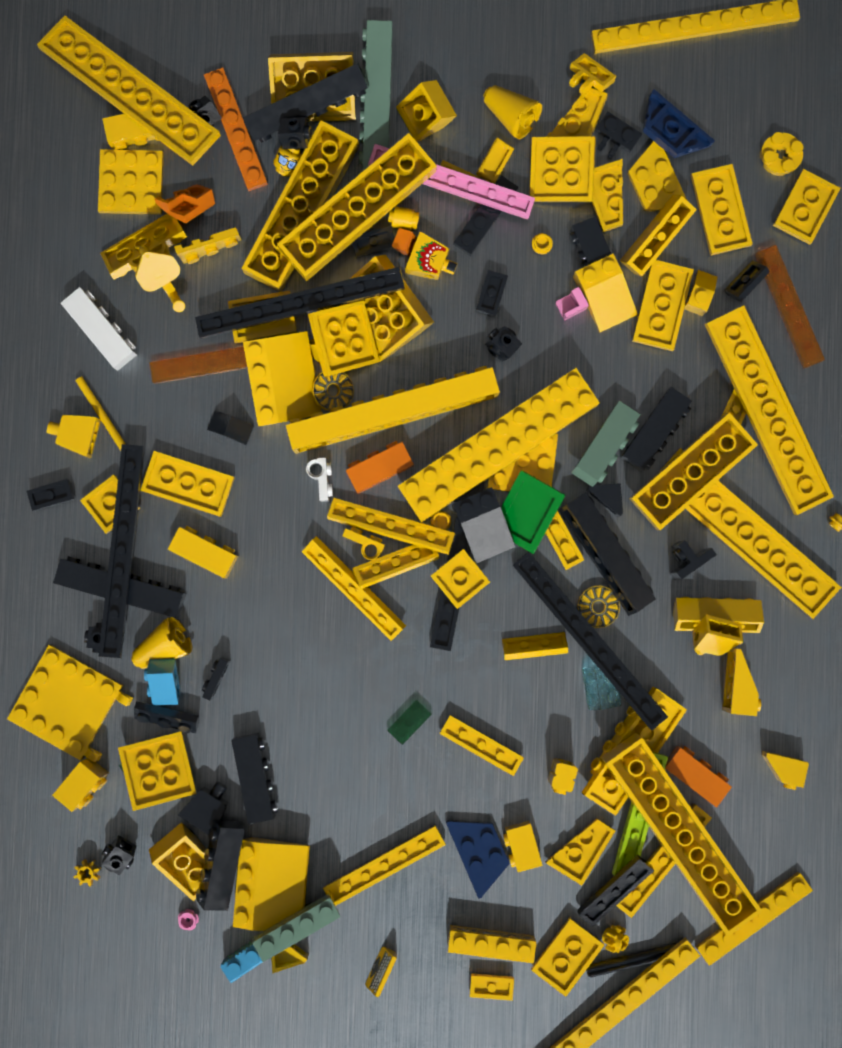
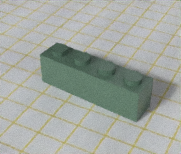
[572,401,641,487]
[252,893,340,962]

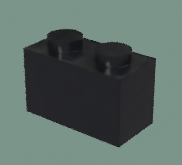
[569,216,611,267]

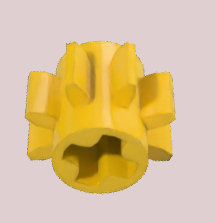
[74,859,101,887]
[602,925,629,953]

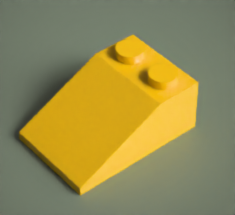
[573,254,638,333]
[722,648,761,716]
[149,822,206,901]

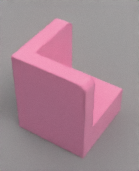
[555,287,589,321]

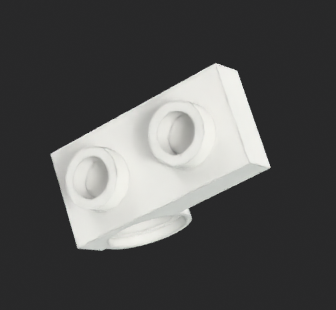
[306,458,333,502]

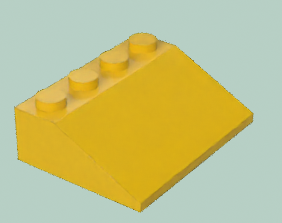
[268,52,356,122]
[339,254,434,362]
[243,331,322,426]
[233,837,310,931]

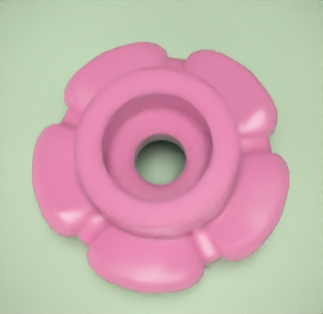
[178,909,199,930]

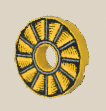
[311,372,354,411]
[577,586,620,628]

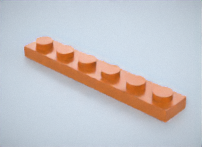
[204,67,268,192]

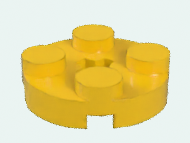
[760,132,804,176]

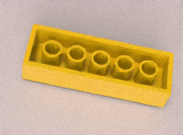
[629,412,758,530]

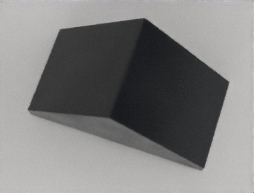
[207,411,254,445]
[585,483,623,517]

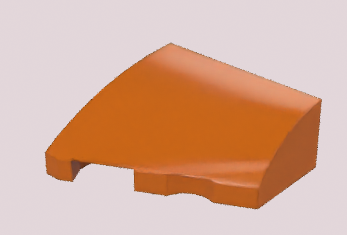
[155,184,215,223]

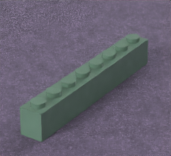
[358,20,392,175]

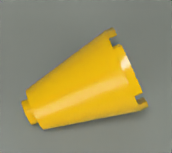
[483,85,542,140]
[131,617,193,669]

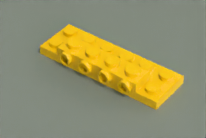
[581,686,687,816]

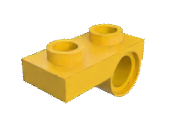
[342,527,385,561]

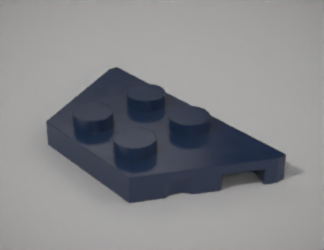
[642,89,715,158]
[446,820,510,899]

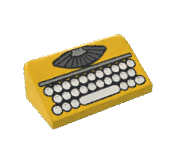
[365,946,397,997]

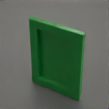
[501,470,566,554]

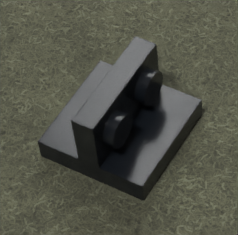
[670,540,717,580]

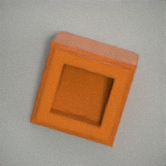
[392,228,417,257]

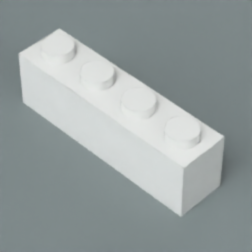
[61,287,137,371]

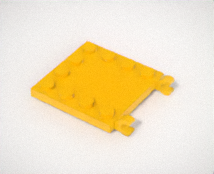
[7,644,134,763]

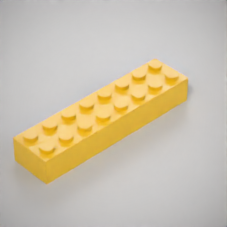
[241,120,359,292]
[277,133,437,281]

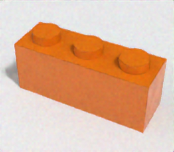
[346,441,414,494]
[665,746,732,808]

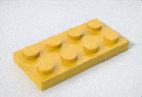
[690,164,753,256]
[632,260,694,352]
[140,451,235,517]

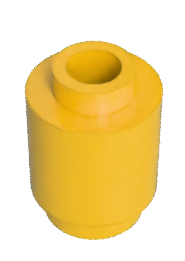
[388,206,420,230]

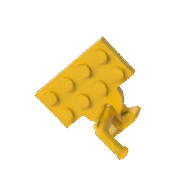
[100,213,187,312]

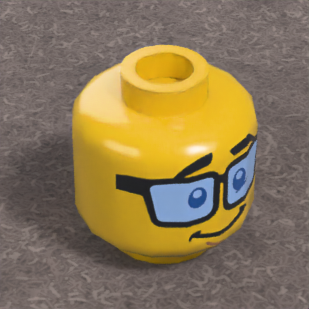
[273,145,302,177]

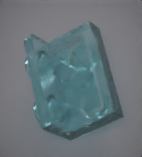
[582,666,622,710]

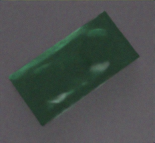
[387,699,432,745]

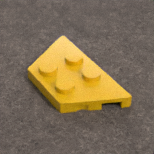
[627,141,687,212]

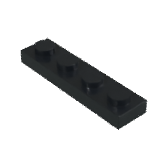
[453,175,519,256]
[577,854,654,926]

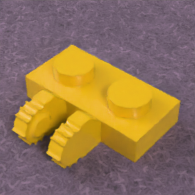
[569,53,616,95]

